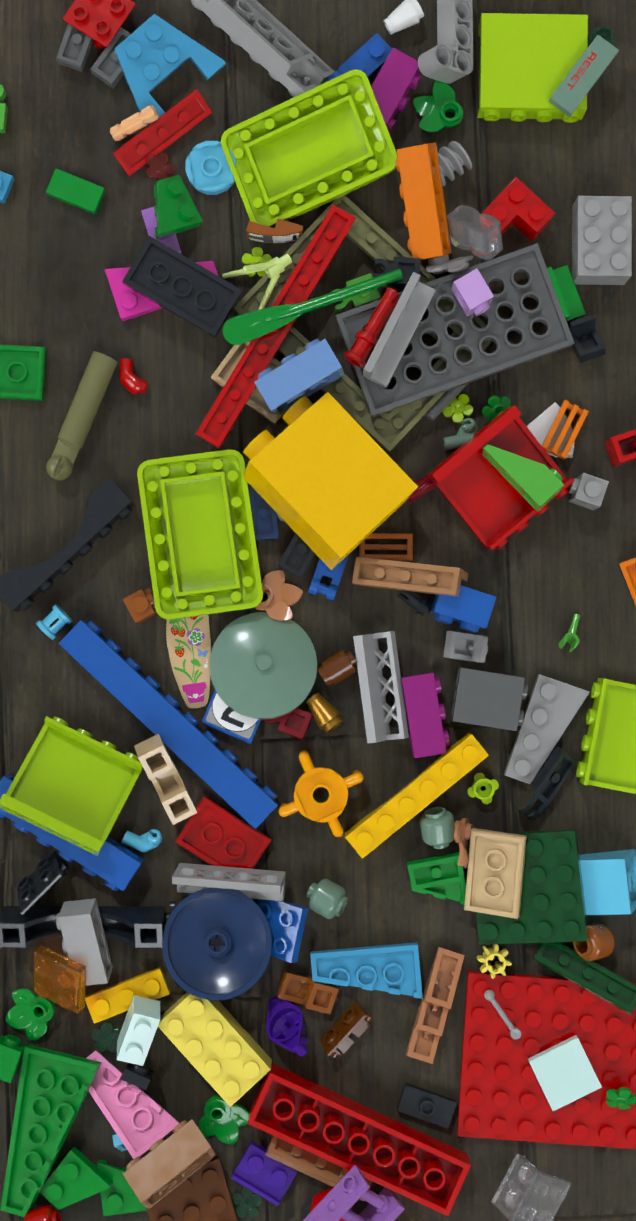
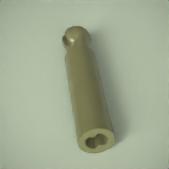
[46,351,118,481]

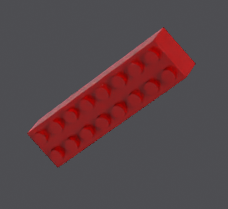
[247,1063,471,1216]

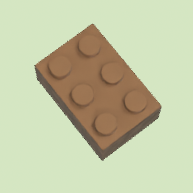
[123,1119,216,1209]

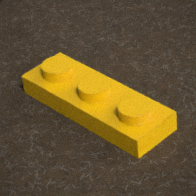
[85,967,171,1024]

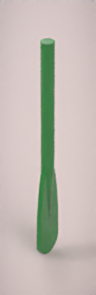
[223,269,403,345]

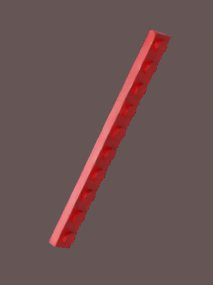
[196,205,356,449]

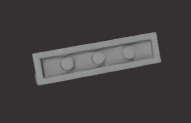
[363,272,436,388]
[353,631,409,743]
[172,863,286,901]

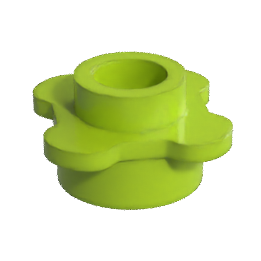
[467,773,499,804]

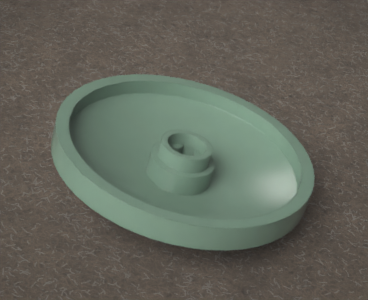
[210,612,317,720]

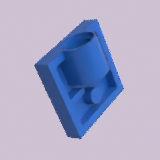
[256,899,308,963]

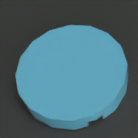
[185,141,236,195]

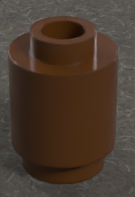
[317,649,357,686]

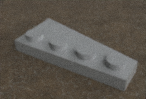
[503,674,589,784]

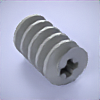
[438,141,472,186]

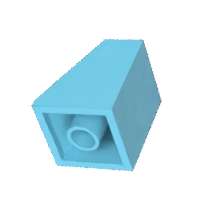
[579,849,636,915]

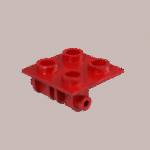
[63,0,136,50]

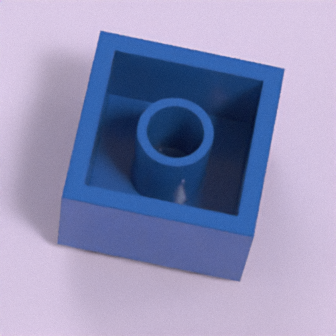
[429,585,496,633]

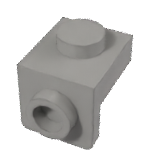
[443,631,488,663]

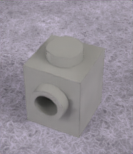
[568,473,609,510]

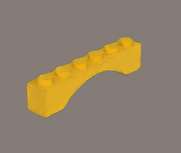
[344,733,489,859]

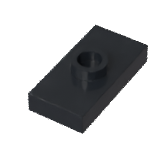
[397,1082,457,1129]

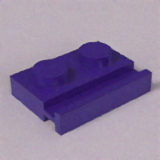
[231,1140,298,1206]

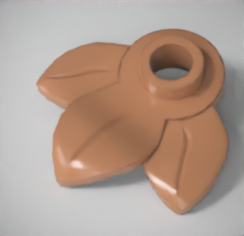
[254,570,303,621]
[454,818,474,869]

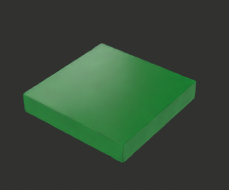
[0,345,47,401]

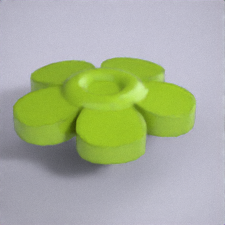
[242,247,272,277]
[443,394,473,423]

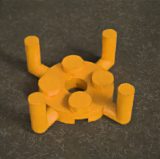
[279,750,363,837]

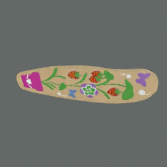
[166,615,211,708]

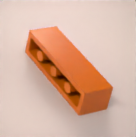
[395,143,452,259]

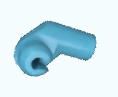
[122,829,162,852]

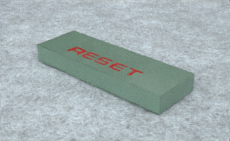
[549,35,619,117]

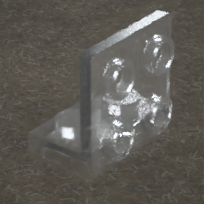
[491,1154,571,1221]

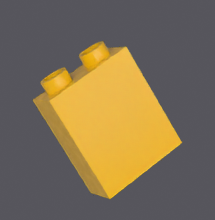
[243,392,418,570]

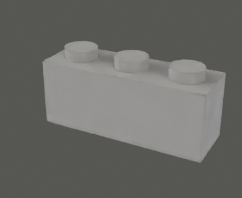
[56,898,113,986]

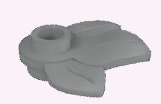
[426,254,473,274]

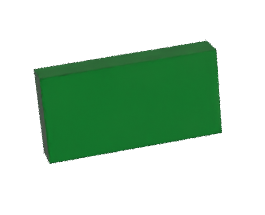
[46,168,106,215]

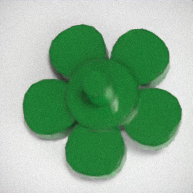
[482,395,511,422]
[606,1087,636,1110]

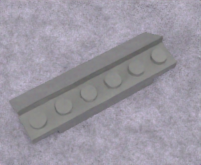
[191,0,335,97]

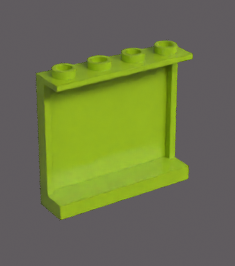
[477,13,588,123]
[576,678,636,794]
[0,716,143,856]

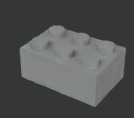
[572,196,632,285]

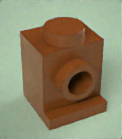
[122,588,158,624]

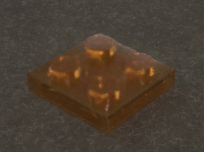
[34,946,86,1014]

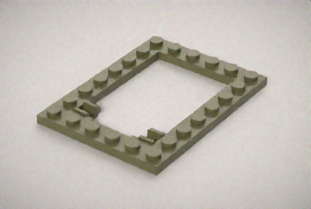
[234,195,493,453]

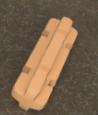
[110,106,159,141]

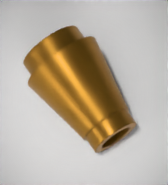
[306,692,343,734]

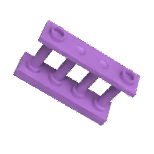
[303,1165,405,1221]

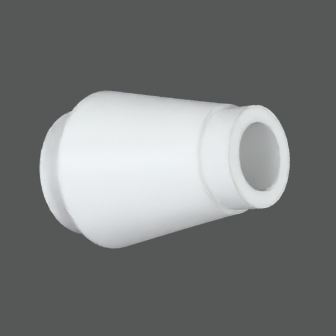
[383,0,424,35]

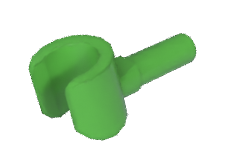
[559,614,580,652]

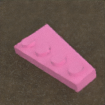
[87,1051,179,1159]

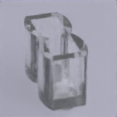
[447,205,503,260]

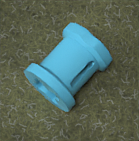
[36,604,72,640]

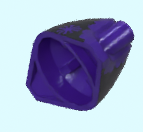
[266,996,308,1056]

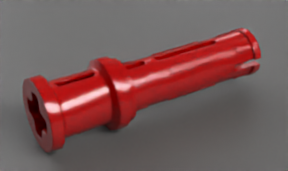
[343,288,401,368]

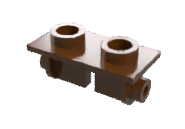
[320,1001,373,1058]

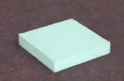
[528,1035,602,1111]

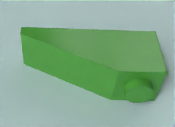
[482,444,564,512]

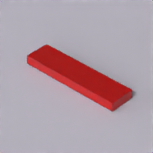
[112,89,212,176]

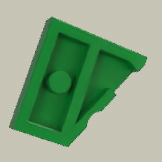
[407,852,466,905]

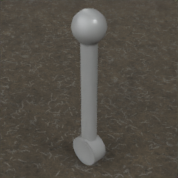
[484,990,521,1039]

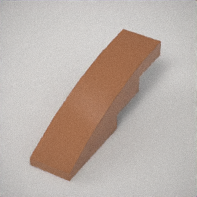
[405,947,465,1064]

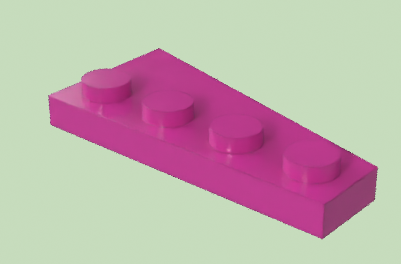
[105,261,218,322]

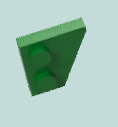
[154,175,203,239]
[40,1146,113,1210]
[97,1160,147,1216]

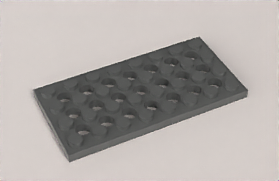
[335,243,575,418]

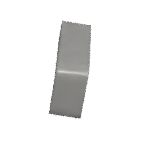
[418,0,473,84]

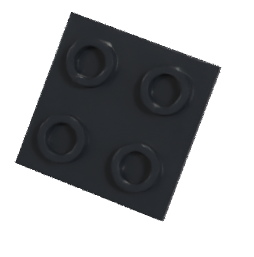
[16,851,69,915]

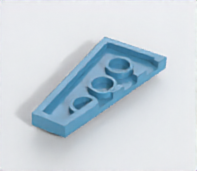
[310,942,423,999]

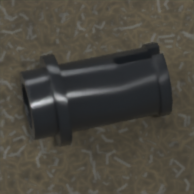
[397,590,432,616]

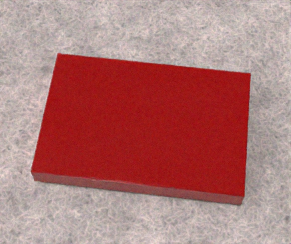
[175,795,272,869]

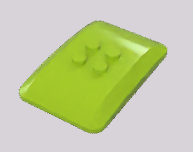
[221,69,398,227]
[137,449,263,620]

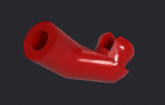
[120,358,147,394]

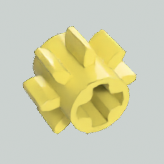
[477,944,512,979]

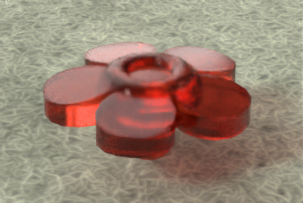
[146,152,174,180]

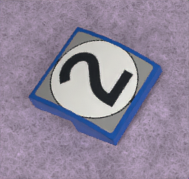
[201,690,261,744]

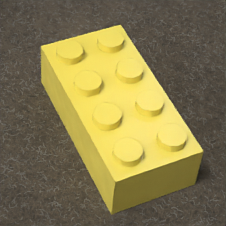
[158,992,272,1107]

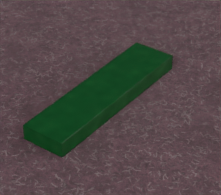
[533,942,636,1015]

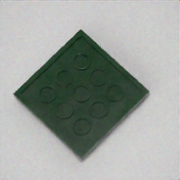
[468,829,589,945]

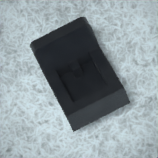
[568,315,606,363]
[121,1063,154,1092]

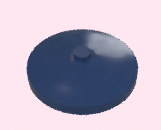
[162,888,272,1000]

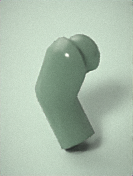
[443,418,477,451]

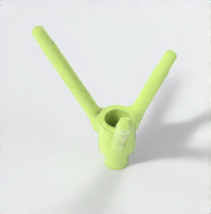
[222,254,292,310]

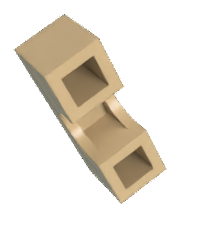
[134,734,197,825]

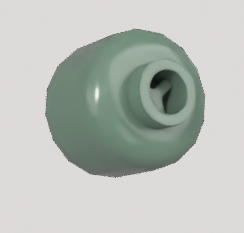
[419,806,455,849]
[306,878,348,919]

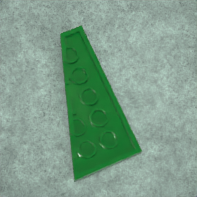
[0,1044,102,1217]

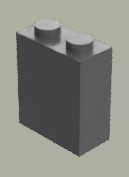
[450,667,528,731]

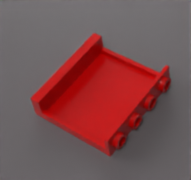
[427,405,574,550]

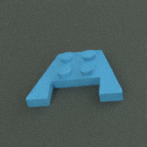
[114,14,226,127]

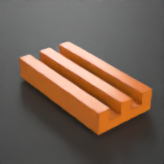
[542,400,589,460]
[359,533,413,561]

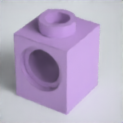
[451,269,494,317]

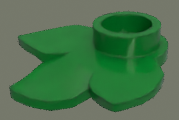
[413,80,463,133]
[6,988,55,1041]
[199,1095,249,1144]

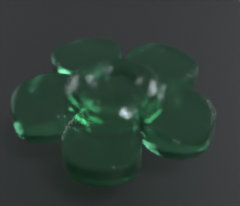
[91,1022,121,1053]
[232,1186,263,1219]

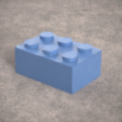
[254,339,345,416]

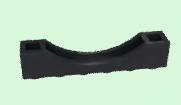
[0,478,135,612]
[0,906,166,948]

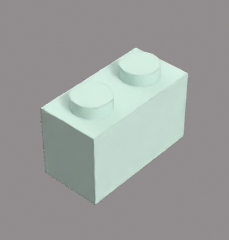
[117,995,160,1066]

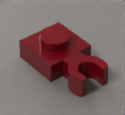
[263,708,313,740]

